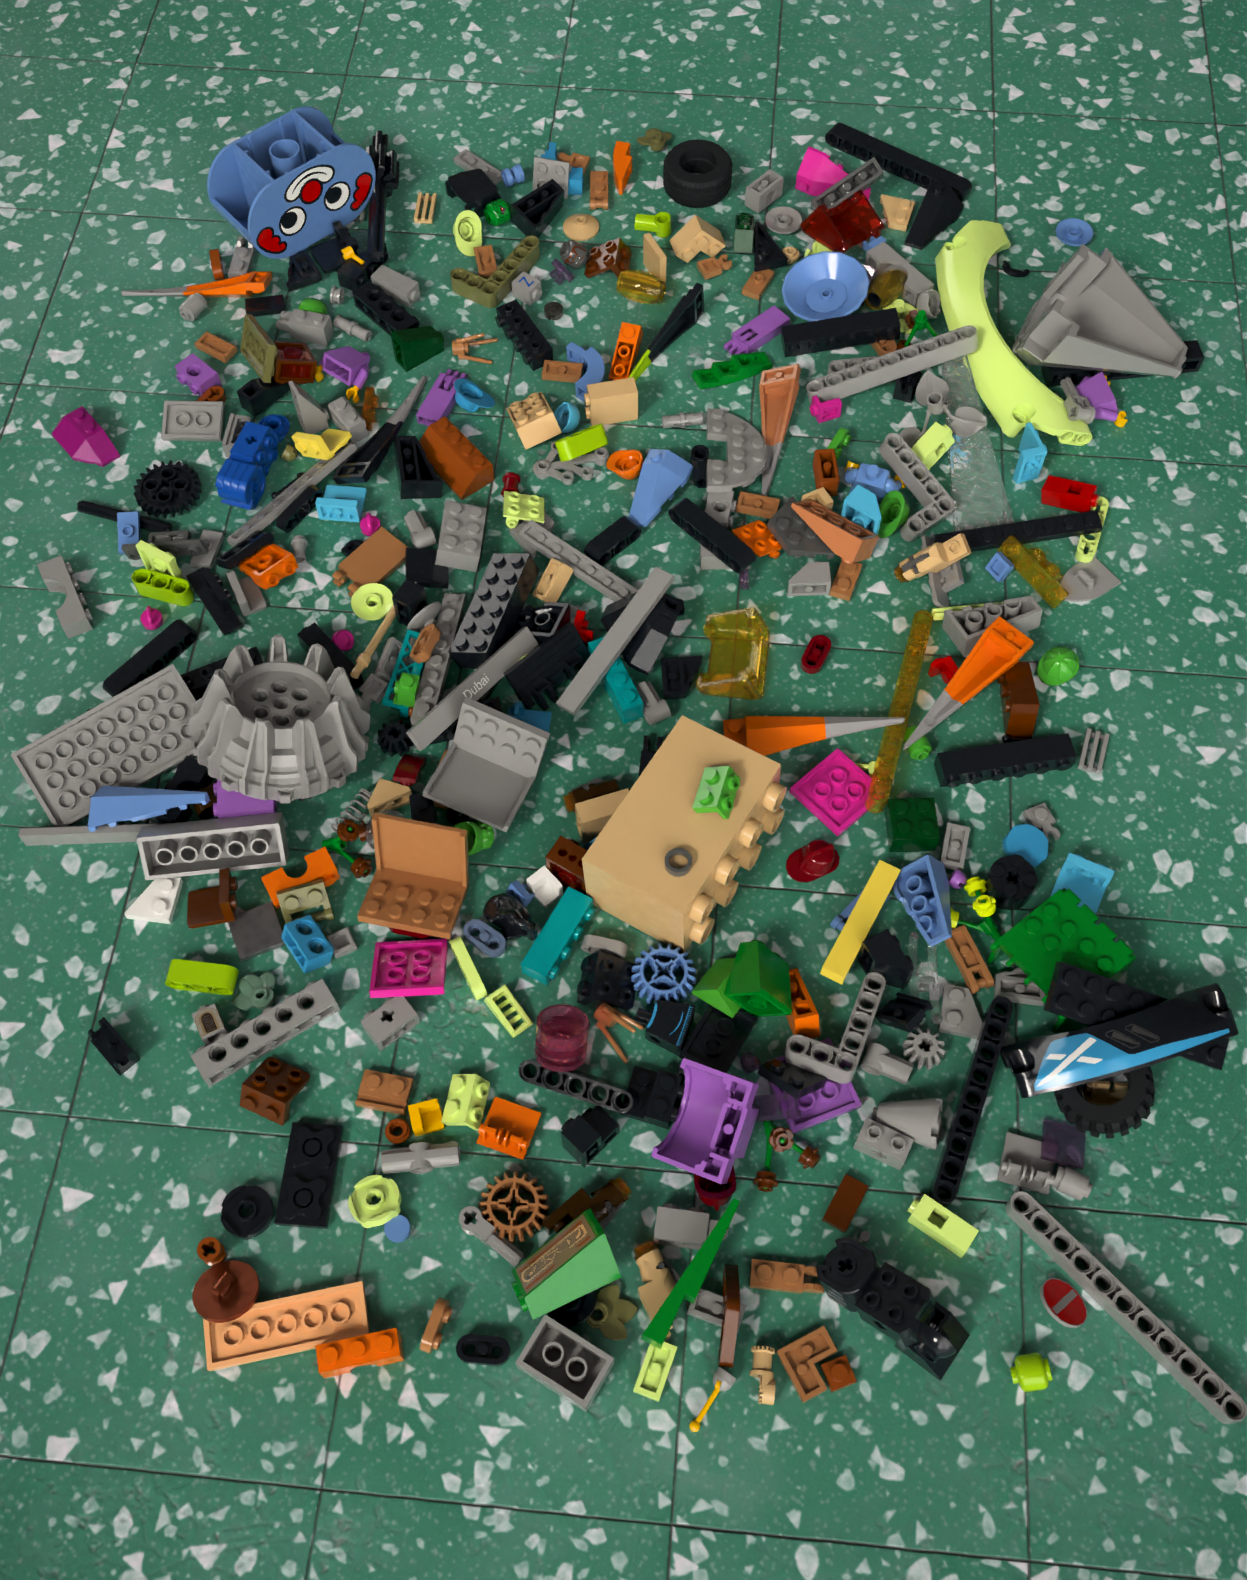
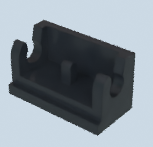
[893,371,922,403]
[88,1017,140,1076]

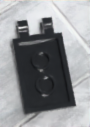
[678,1004,758,1081]

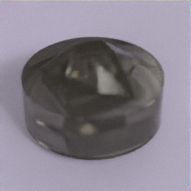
[544,302,563,320]

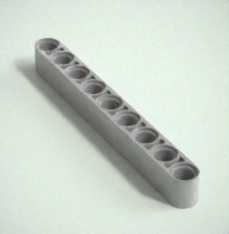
[806,325,978,404]

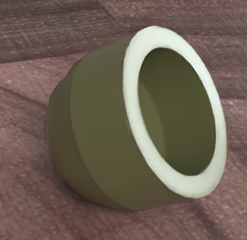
[280,444,298,462]

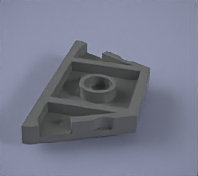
[767,497,835,559]

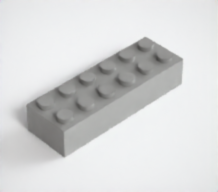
[136,812,290,881]

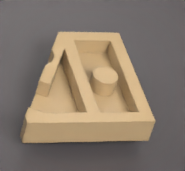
[880,194,915,232]

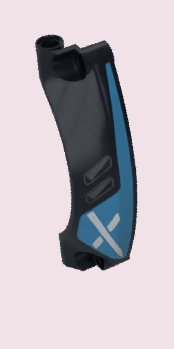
[1000,982,1239,1098]

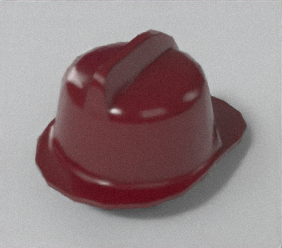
[786,840,839,883]
[693,1166,736,1211]

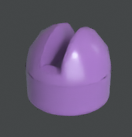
[948,868,967,889]

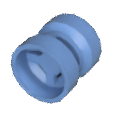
[501,164,525,188]

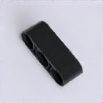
[584,516,642,566]

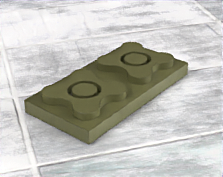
[240,314,277,383]

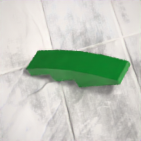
[692,352,773,389]

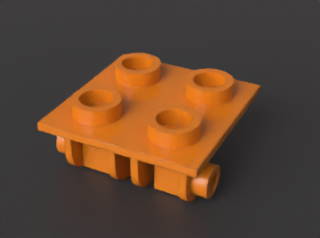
[731,520,782,559]
[476,1097,542,1160]

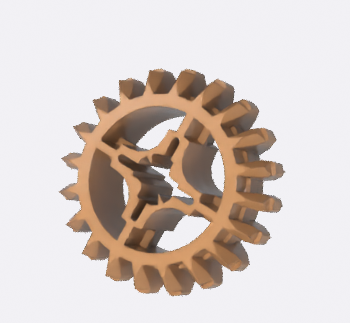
[479,1171,549,1243]

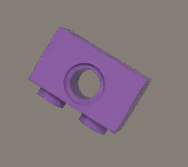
[175,353,222,396]

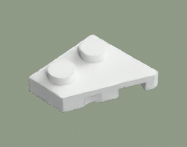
[125,877,183,924]

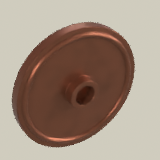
[192,1260,260,1323]

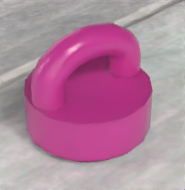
[360,513,381,536]
[140,606,163,630]
[332,630,354,651]

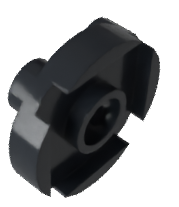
[220,1185,275,1240]

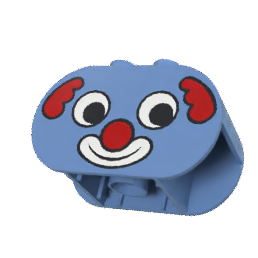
[207,106,376,259]

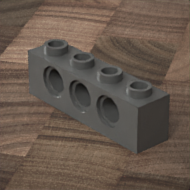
[811,157,884,221]

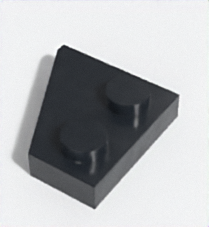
[286,251,322,292]
[661,656,703,700]
[757,1059,827,1099]

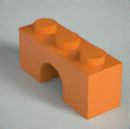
[261,847,340,909]
[315,1328,405,1378]

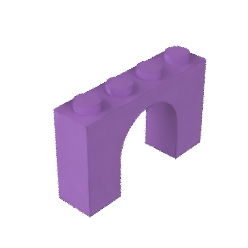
[213,780,277,818]

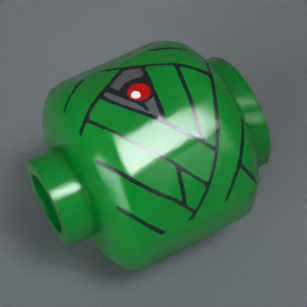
[484,199,511,227]

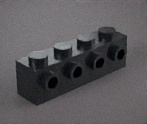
[495,299,553,371]

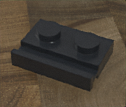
[875,992,933,1033]

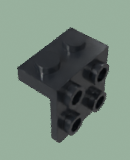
[310,221,359,273]
[577,951,636,1010]

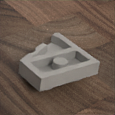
[994,968,1045,1006]

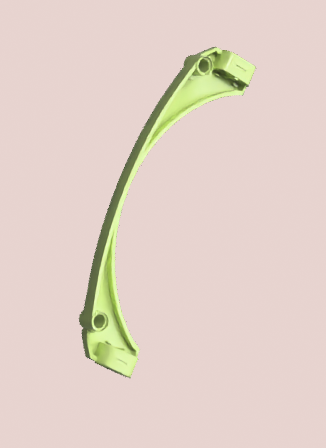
[935,220,1093,446]

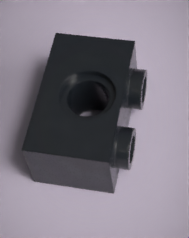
[392,579,428,626]

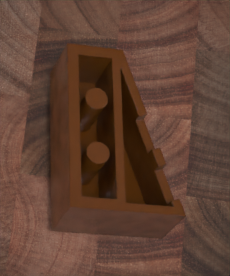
[997,662,1040,738]

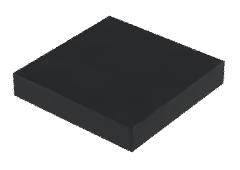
[405,548,448,589]

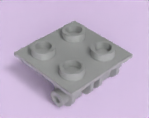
[533,156,572,199]
[997,1132,1057,1195]

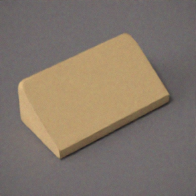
[532,558,573,603]

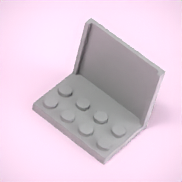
[422,697,550,833]

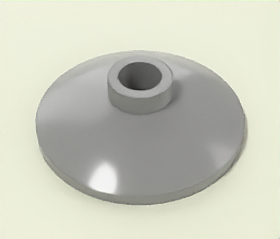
[765,206,802,234]
[407,601,442,631]

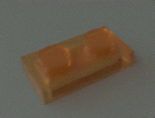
[361,387,379,431]

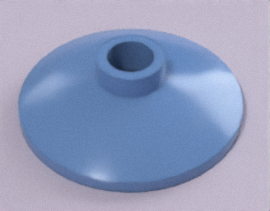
[1056,218,1093,246]

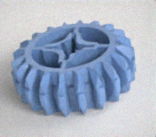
[631,943,696,1004]

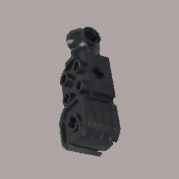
[816,1237,956,1363]

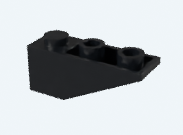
[337,243,389,291]
[237,376,298,417]

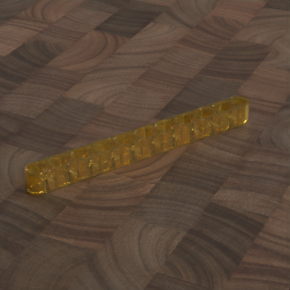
[865,610,933,814]

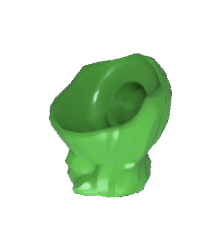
[453,821,494,856]

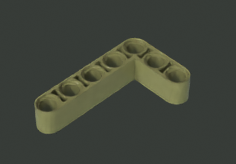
[450,235,540,308]

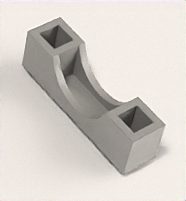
[865,242,934,308]
[37,556,93,639]

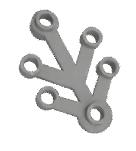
[533,441,609,485]

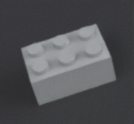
[435,500,487,572]
[515,1314,615,1412]

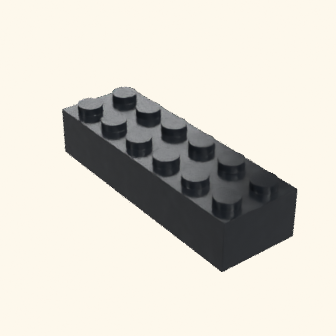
[449,553,540,669]

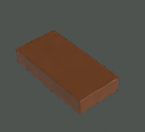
[822,1174,869,1233]

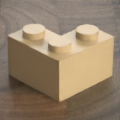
[670,215,726,263]

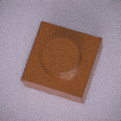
[820,1355,857,1393]

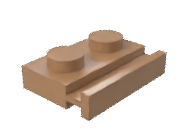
[355,1069,414,1116]

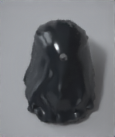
[483,893,538,941]

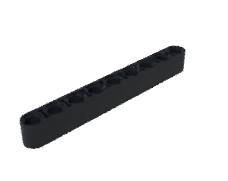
[825,122,972,202]
[929,996,1013,1208]

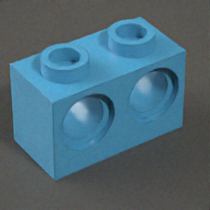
[281,915,334,974]

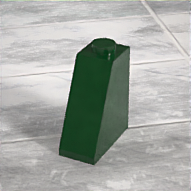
[390,326,444,372]

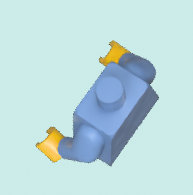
[844,460,906,503]

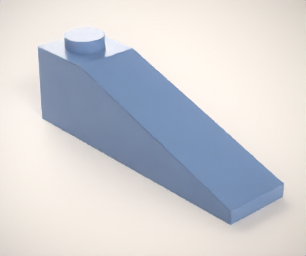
[628,449,693,527]
[893,854,952,947]

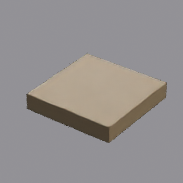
[643,233,667,287]

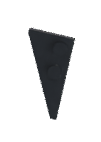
[754,222,788,272]

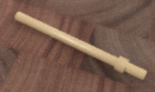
[350,604,396,679]

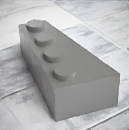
[942,596,1043,656]

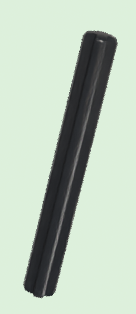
[77,500,173,532]

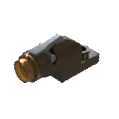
[563,778,631,814]
[542,1177,631,1236]

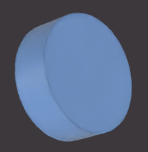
[384,1215,411,1243]

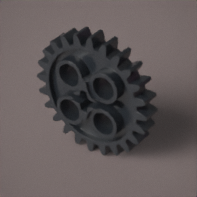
[134,460,202,519]

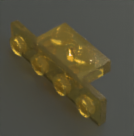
[998,535,1069,609]

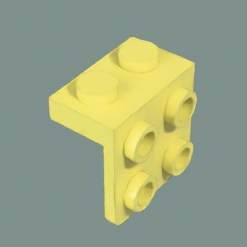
[291,429,352,460]

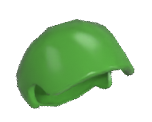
[298,298,327,315]

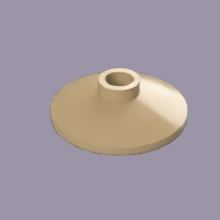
[563,213,599,241]

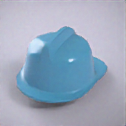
[454,379,495,412]

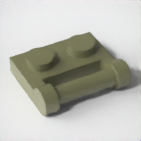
[276,879,335,924]

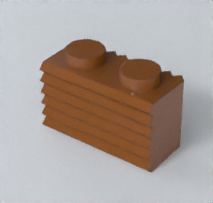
[812,449,840,497]

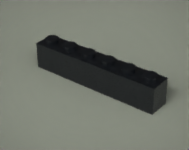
[781,308,901,357]
[934,733,1077,788]

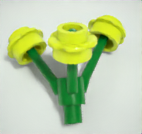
[950,877,1002,941]

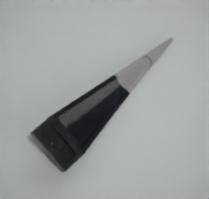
[332,375,427,484]

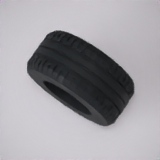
[663,139,732,208]

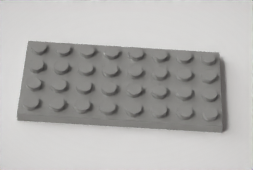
[10,664,196,827]

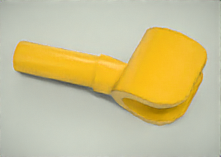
[341,246,364,265]

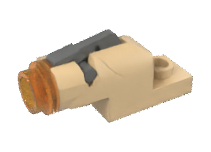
[894,533,972,583]
[633,1241,680,1341]

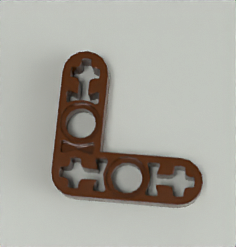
[718,1264,740,1368]

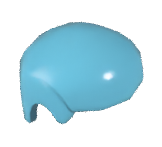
[554,402,581,433]

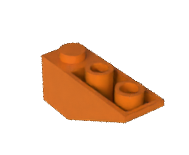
[608,322,643,380]

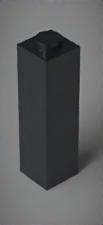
[297,622,364,690]

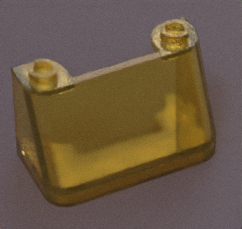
[696,607,770,700]

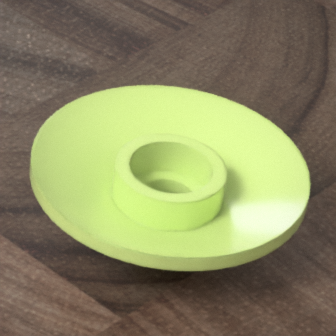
[351,583,393,621]

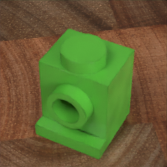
[393,672,420,708]

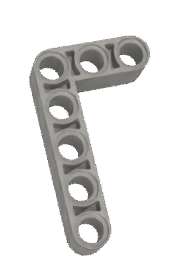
[879,433,955,542]
[784,972,886,1084]

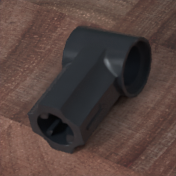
[690,445,709,488]

